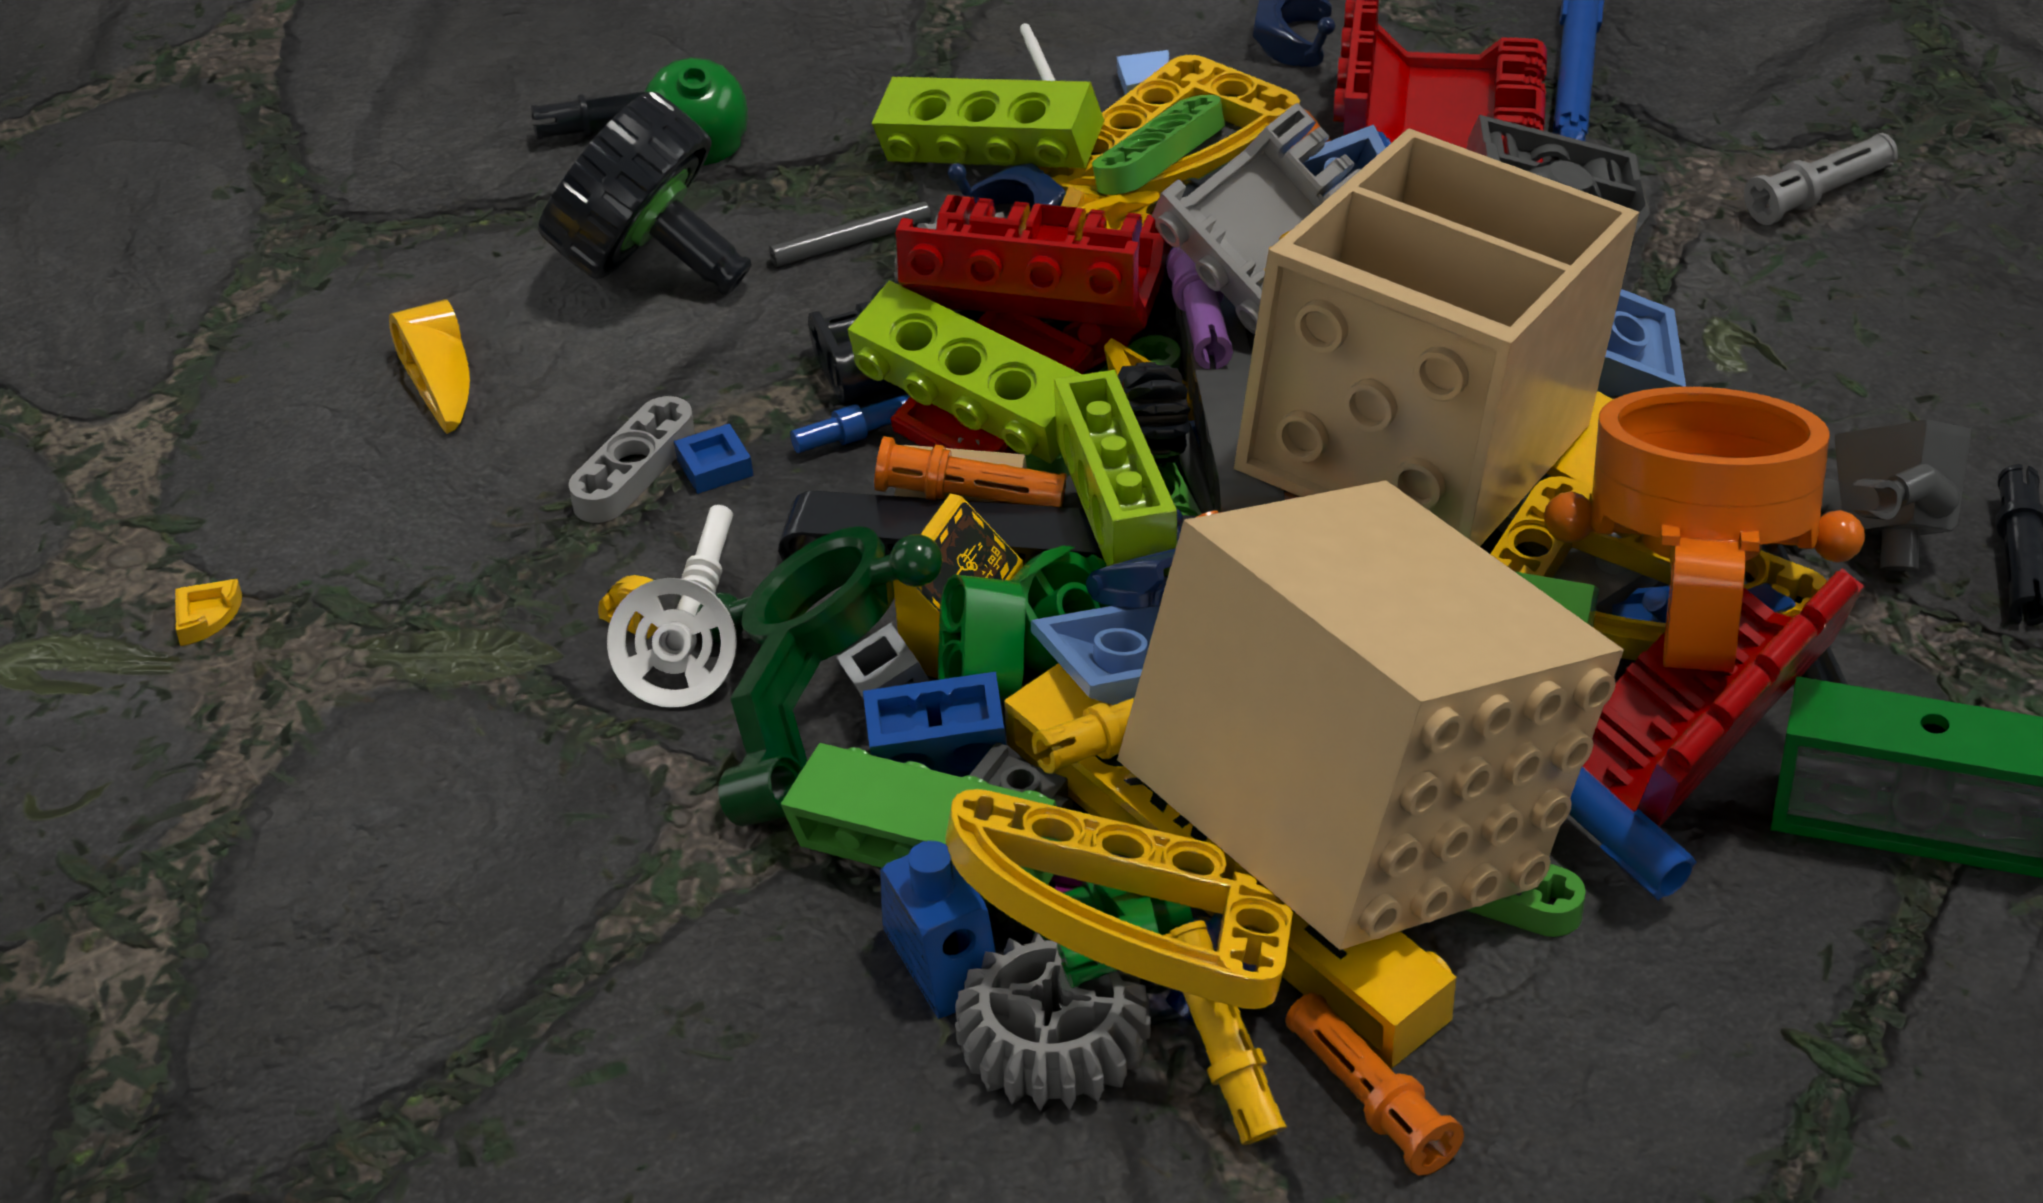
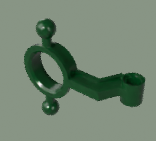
[696,526,943,827]

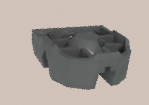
[1466,115,1650,251]

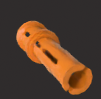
[874,436,1067,507]
[1285,993,1465,1175]

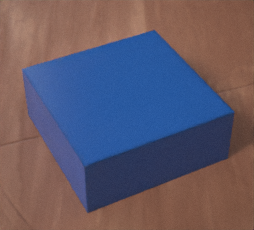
[674,423,753,494]

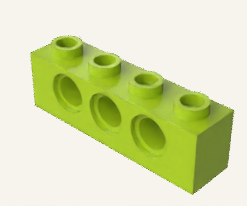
[871,77,1104,168]
[847,280,1082,464]
[1054,370,1177,576]

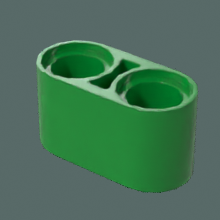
[938,574,1025,704]

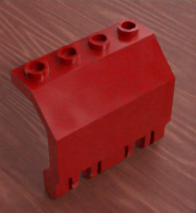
[1333,0,1547,163]
[896,195,1172,329]

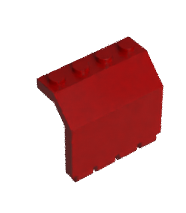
[1582,568,1864,827]

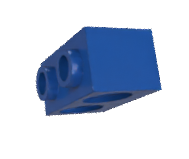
[863,672,1007,777]

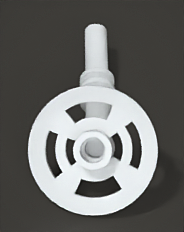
[607,505,737,707]

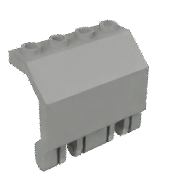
[1152,103,1360,334]

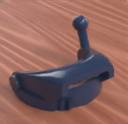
[1253,0,1336,67]
[947,163,1066,208]
[1086,507,1183,608]

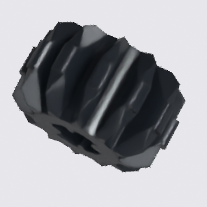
[1117,362,1191,466]

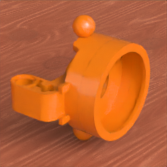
[1543,387,1865,673]

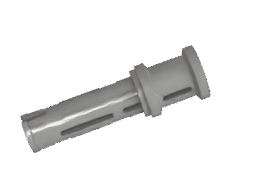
[1744,133,1898,225]

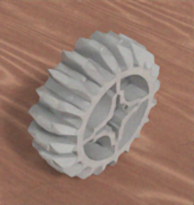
[955,932,1151,1111]

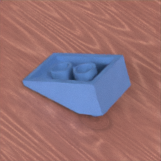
[1597,289,1686,396]
[1031,606,1160,705]

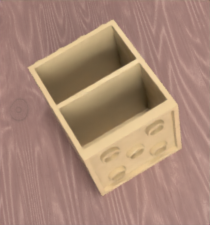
[1234,128,1639,547]
[1117,480,1624,950]

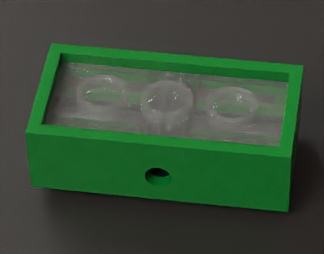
[1770,676,2043,878]

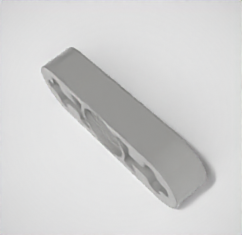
[569,396,695,523]

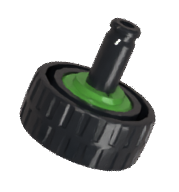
[538,91,752,295]

